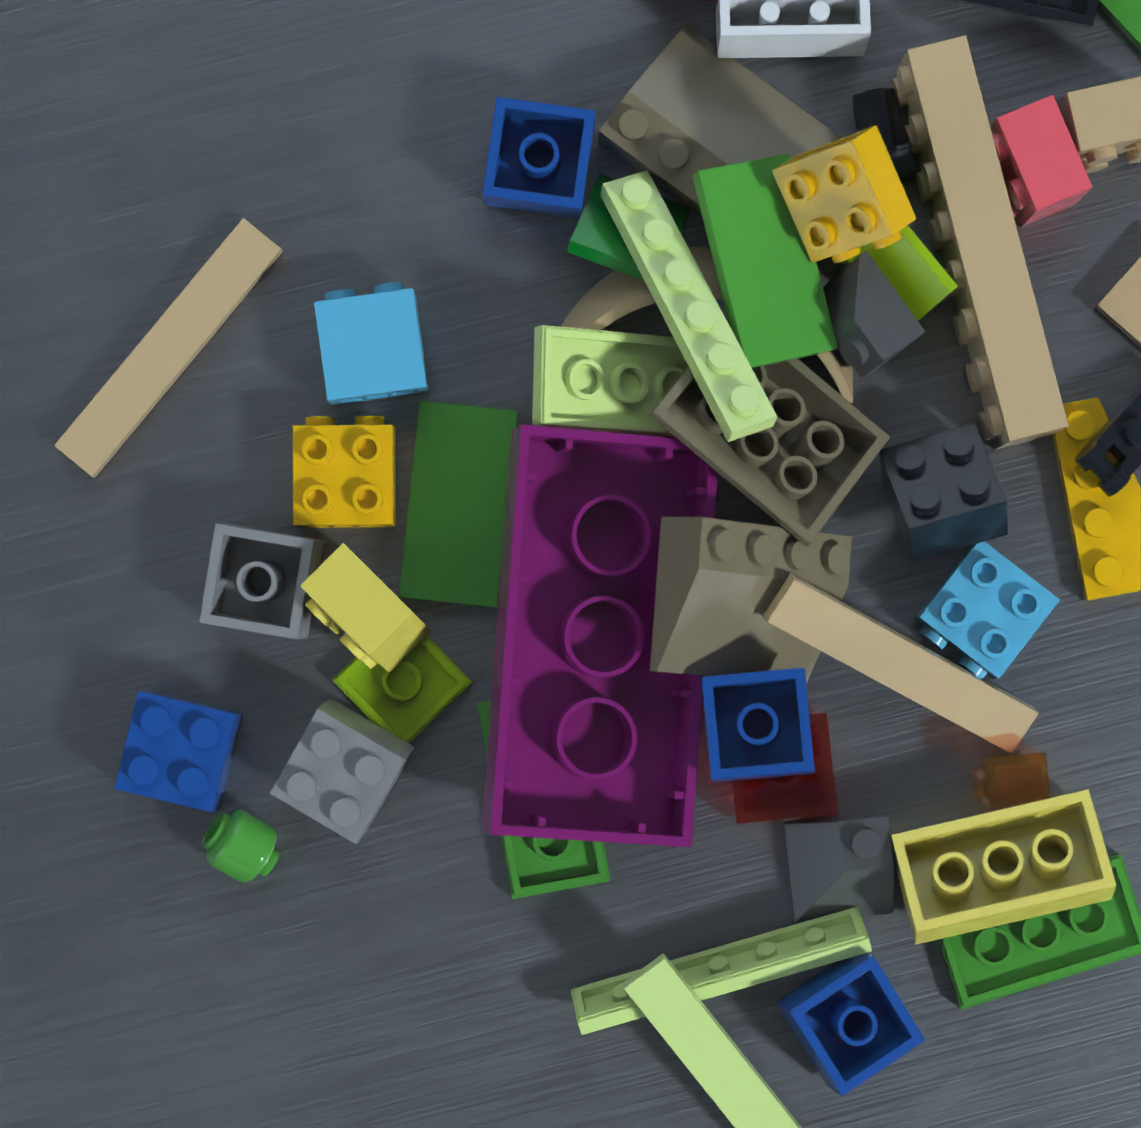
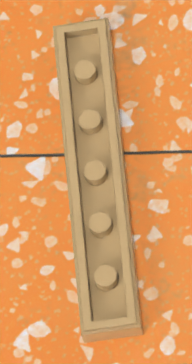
[54,218,283,478]
[763,573,1039,754]

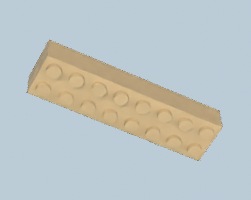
[891,35,1069,450]

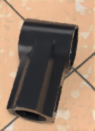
[852,87,915,185]

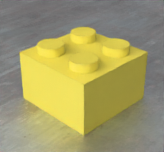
[300,543,431,673]

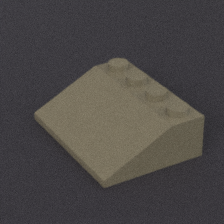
[598,24,841,219]
[650,318,890,547]
[650,517,852,684]

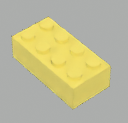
[891,789,1117,945]

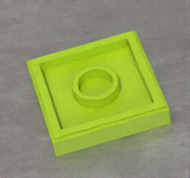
[332,635,473,743]

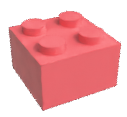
[990,95,1093,227]

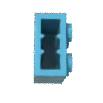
[314,282,429,406]
[913,541,1060,679]

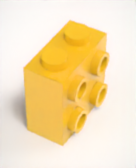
[771,125,917,264]
[293,416,396,528]

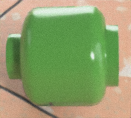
[202,809,280,883]

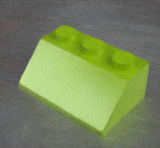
[838,225,958,322]

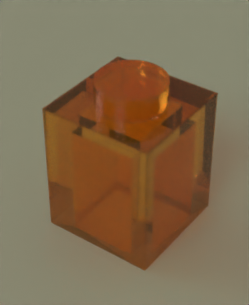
[972,752,1050,808]

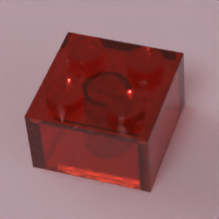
[732,713,840,827]

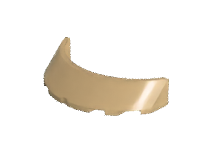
[561,247,853,404]

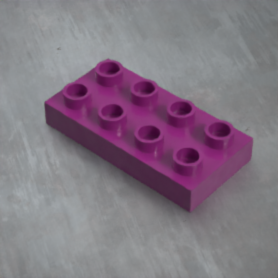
[481,424,718,847]

